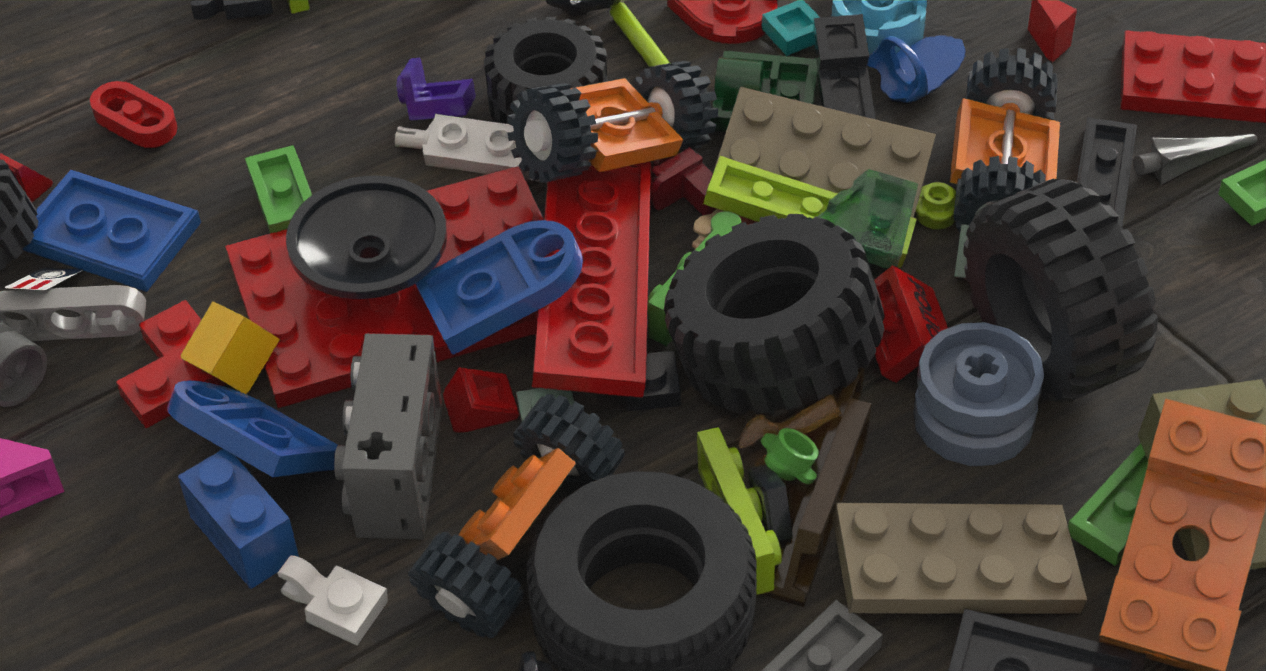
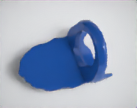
[868,35,965,103]

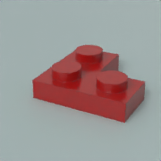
[116,300,228,428]

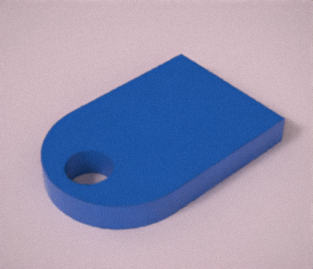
[415,220,583,355]
[167,381,338,477]

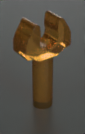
[739,394,842,467]

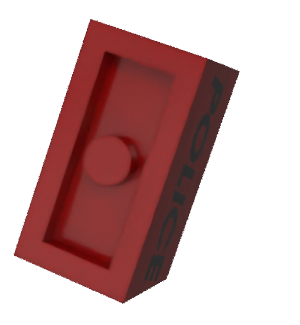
[874,265,948,383]

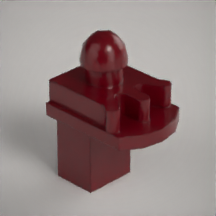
[650,147,717,215]

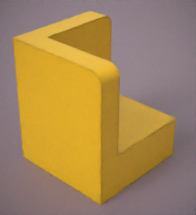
[181,301,280,394]

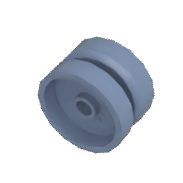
[913,322,1044,466]

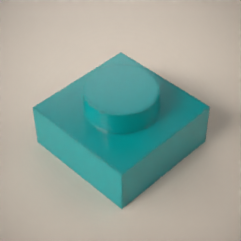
[762,0,820,56]

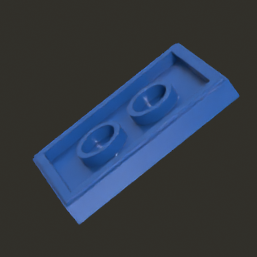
[22,170,201,292]

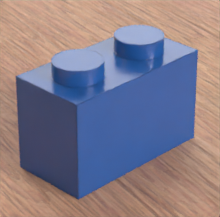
[178,449,299,589]

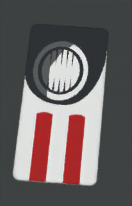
[5,267,83,290]

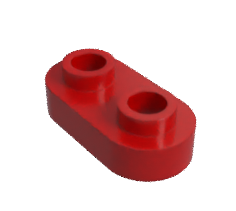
[90,81,178,148]

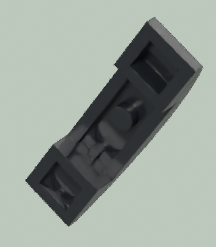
[813,14,876,119]

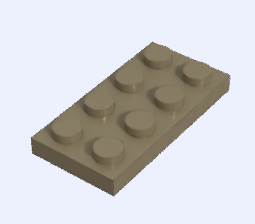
[714,87,936,218]
[832,503,1087,614]

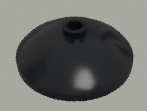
[286,175,447,299]

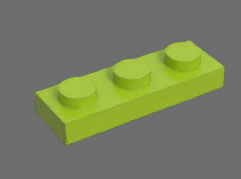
[697,427,782,595]

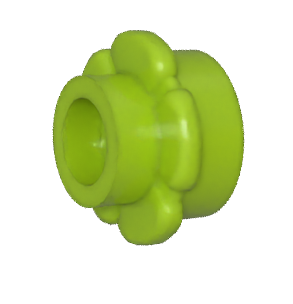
[915,182,956,229]

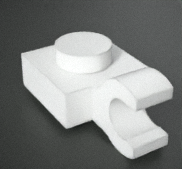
[278,555,388,645]

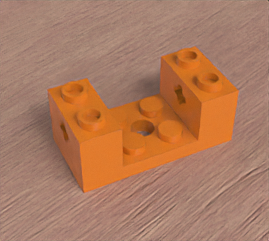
[1099,398,1266,671]

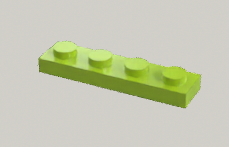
[703,156,917,268]

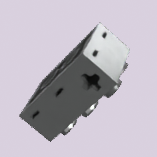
[334,334,443,540]

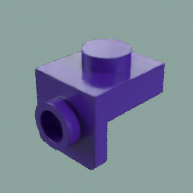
[397,58,476,120]

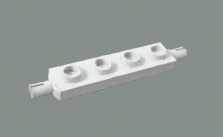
[395,114,657,183]

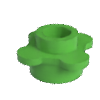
[761,428,819,484]

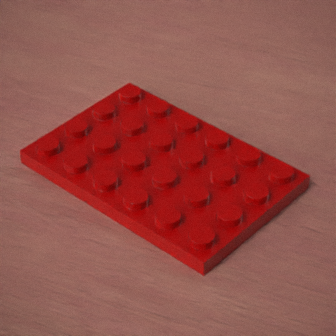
[225,166,544,408]

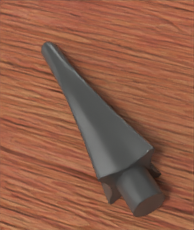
[1133,133,1257,185]

